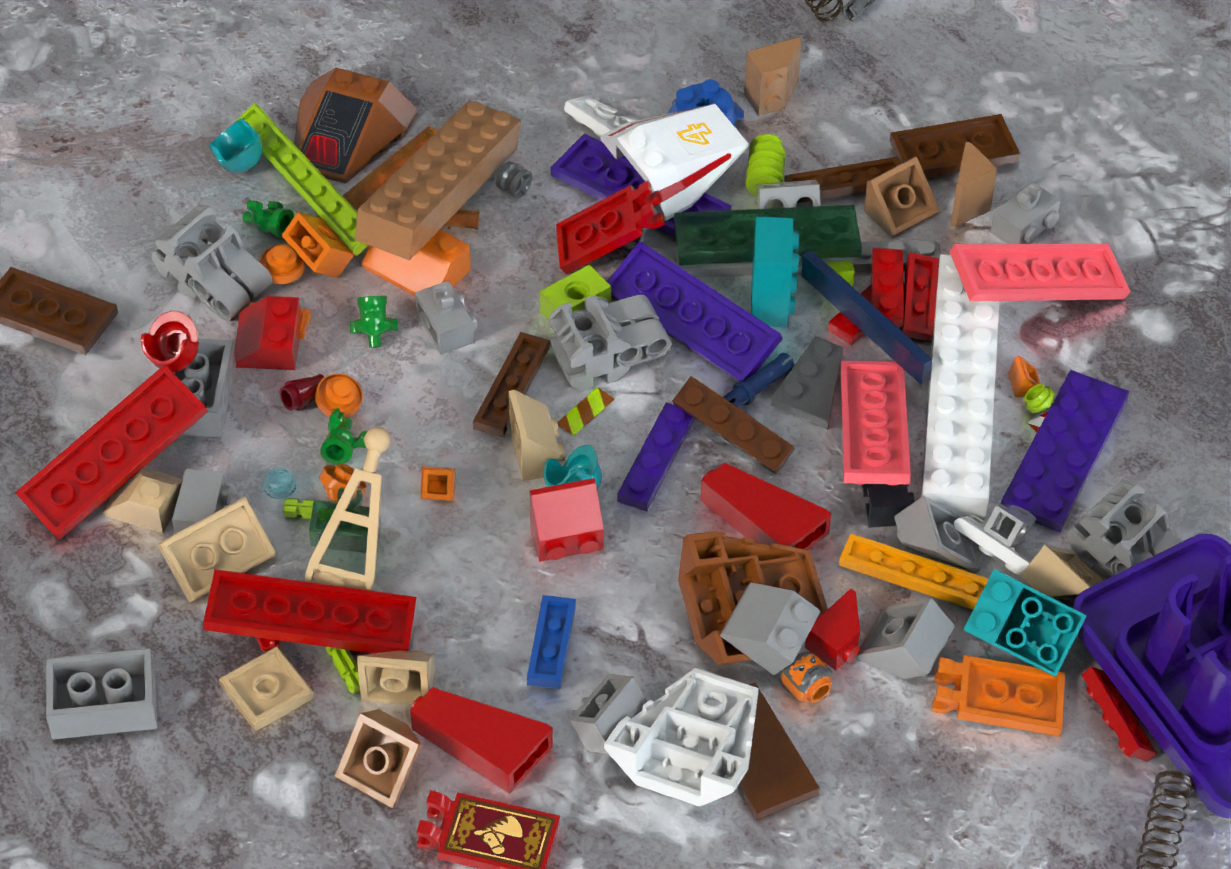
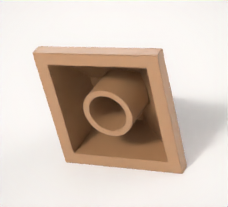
[335,709,421,808]

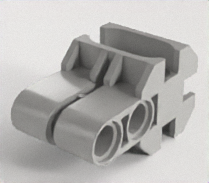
[151,204,273,321]
[548,295,672,391]
[1067,479,1182,579]

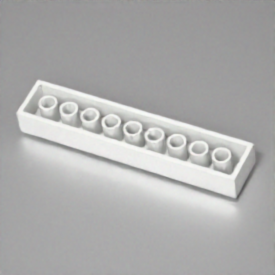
[920,254,999,521]

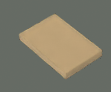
[157,496,277,603]

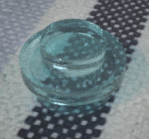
[263,468,296,499]

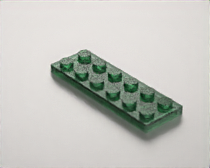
[674,205,862,265]

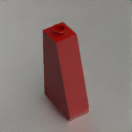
[700,463,832,550]
[410,687,553,794]

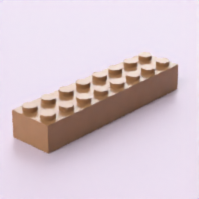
[355,100,521,261]

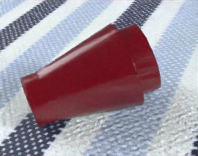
[279,374,325,411]

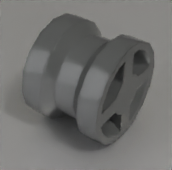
[496,161,533,198]

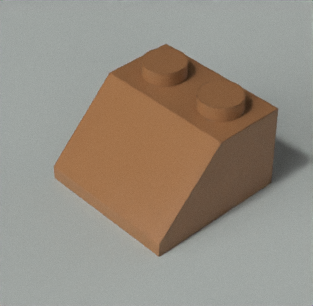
[744,37,802,116]

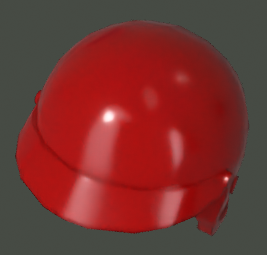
[141,311,199,372]

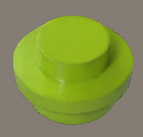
[1024,383,1055,413]

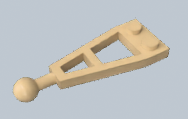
[304,427,391,591]

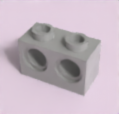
[756,180,821,226]

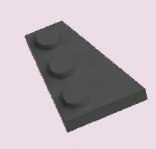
[771,336,843,430]

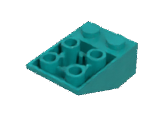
[963,569,1087,677]

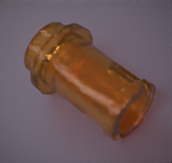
[443,209,480,230]

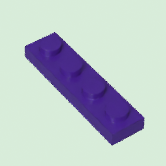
[617,402,695,512]

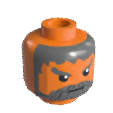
[781,652,832,703]

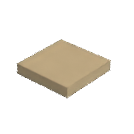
[219,646,314,732]

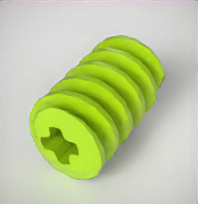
[746,134,786,197]

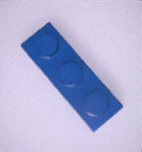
[527,595,576,689]

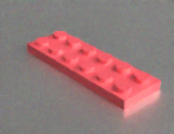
[950,244,1130,302]
[840,360,911,485]

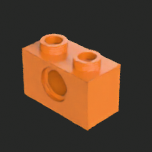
[282,212,354,278]

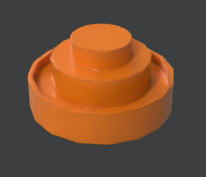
[259,244,305,284]
[315,373,363,418]
[319,464,367,502]

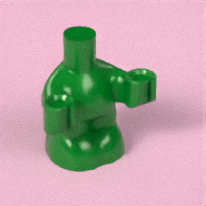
[242,200,294,238]
[350,296,398,348]
[320,408,367,465]

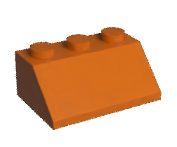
[361,229,471,296]

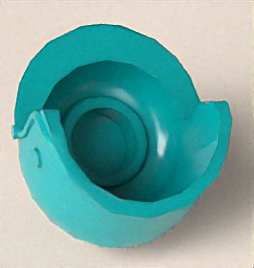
[209,118,262,173]
[544,445,602,491]

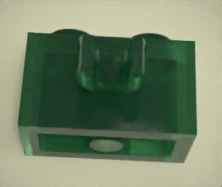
[309,487,381,553]

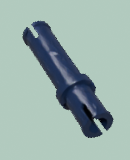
[723,352,795,408]

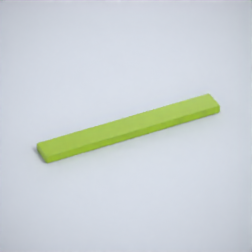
[235,103,368,256]

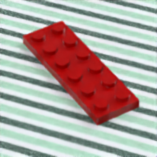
[15,364,208,541]
[203,569,417,653]

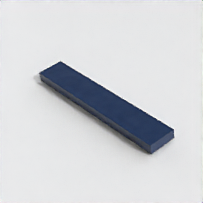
[801,250,932,385]

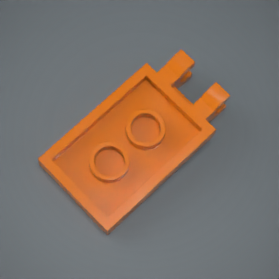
[932,655,1065,737]

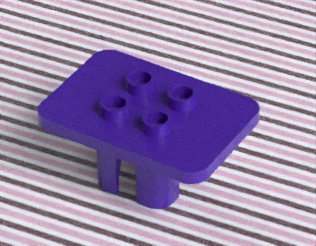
[1072,533,1231,819]

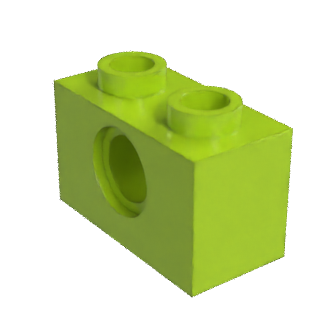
[539,265,611,320]

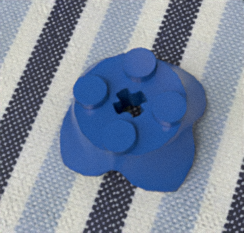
[667,79,744,128]

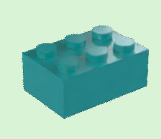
[751,217,799,327]

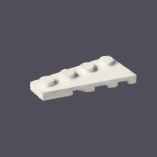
[564,96,637,136]

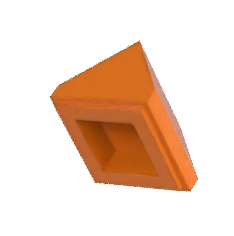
[1008,355,1041,397]
[421,466,456,501]

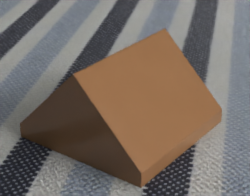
[951,142,997,227]
[864,157,940,236]

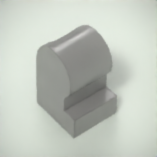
[983,504,1036,547]

